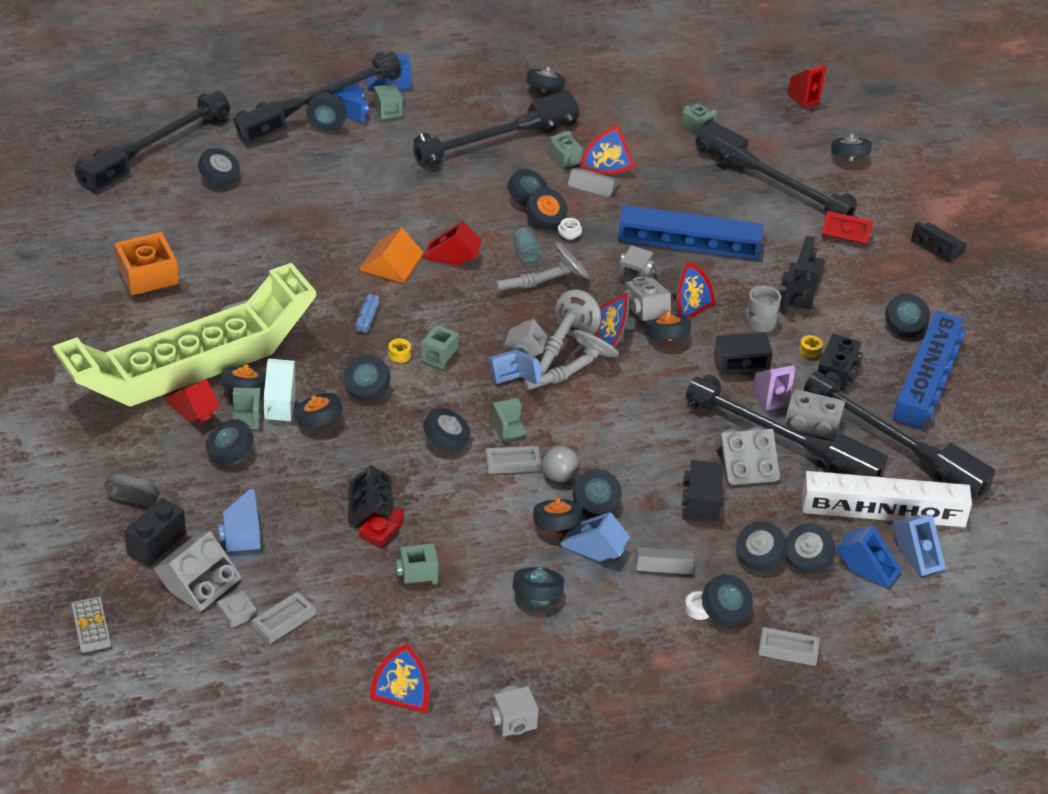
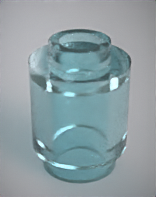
[512,227,542,263]

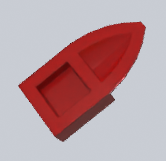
[359,508,404,549]

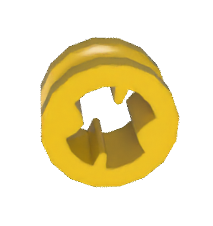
[799,335,823,359]
[388,338,411,363]

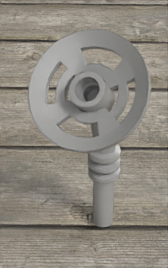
[494,241,590,290]
[540,289,601,375]
[523,330,619,390]

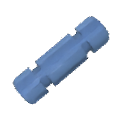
[355,294,379,333]

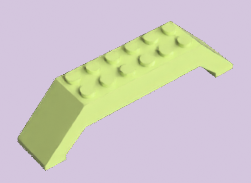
[53,263,316,407]

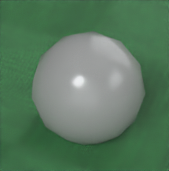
[542,446,580,483]

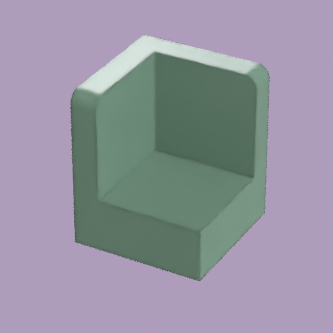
[374,84,402,119]
[233,388,261,429]
[492,398,527,443]

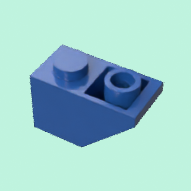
[331,81,369,123]

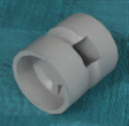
[745,285,781,332]

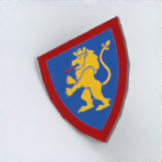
[579,125,636,175]
[672,261,716,318]
[595,292,635,348]
[369,642,430,713]

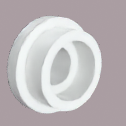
[558,218,582,239]

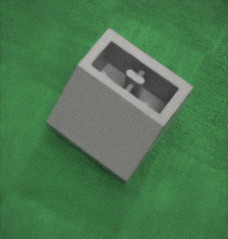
[153,531,242,612]

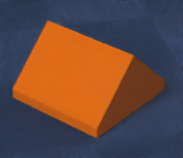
[360,227,424,284]

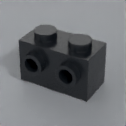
[714,332,773,375]
[818,333,864,391]
[681,460,724,521]
[124,498,186,567]

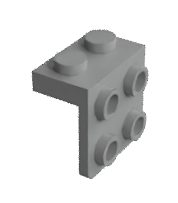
[714,427,780,486]

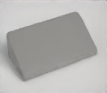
[568,168,620,197]
[636,547,694,575]

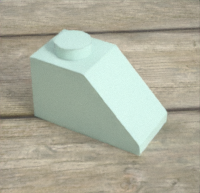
[264,359,296,421]

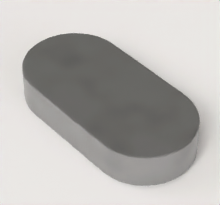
[104,473,160,507]

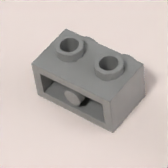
[623,277,671,321]
[785,389,845,440]

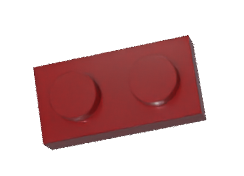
[821,211,873,245]

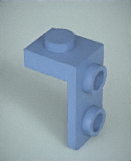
[488,349,542,384]

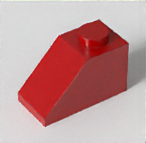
[787,64,827,108]
[423,221,482,265]
[165,379,220,423]

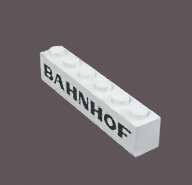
[802,471,972,527]

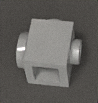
[618,245,657,282]
[504,319,548,357]
[489,686,539,737]

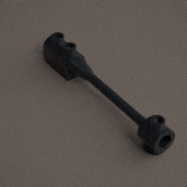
[233,51,402,145]
[74,90,230,193]
[413,90,580,167]
[695,121,857,216]
[804,371,996,500]
[686,375,888,477]

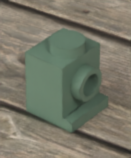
[681,103,718,135]
[549,131,583,170]
[421,324,459,369]
[395,543,439,584]

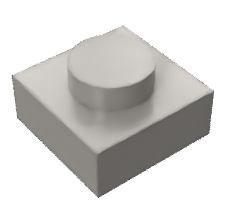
[217,591,257,628]

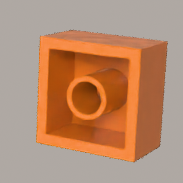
[114,232,179,295]

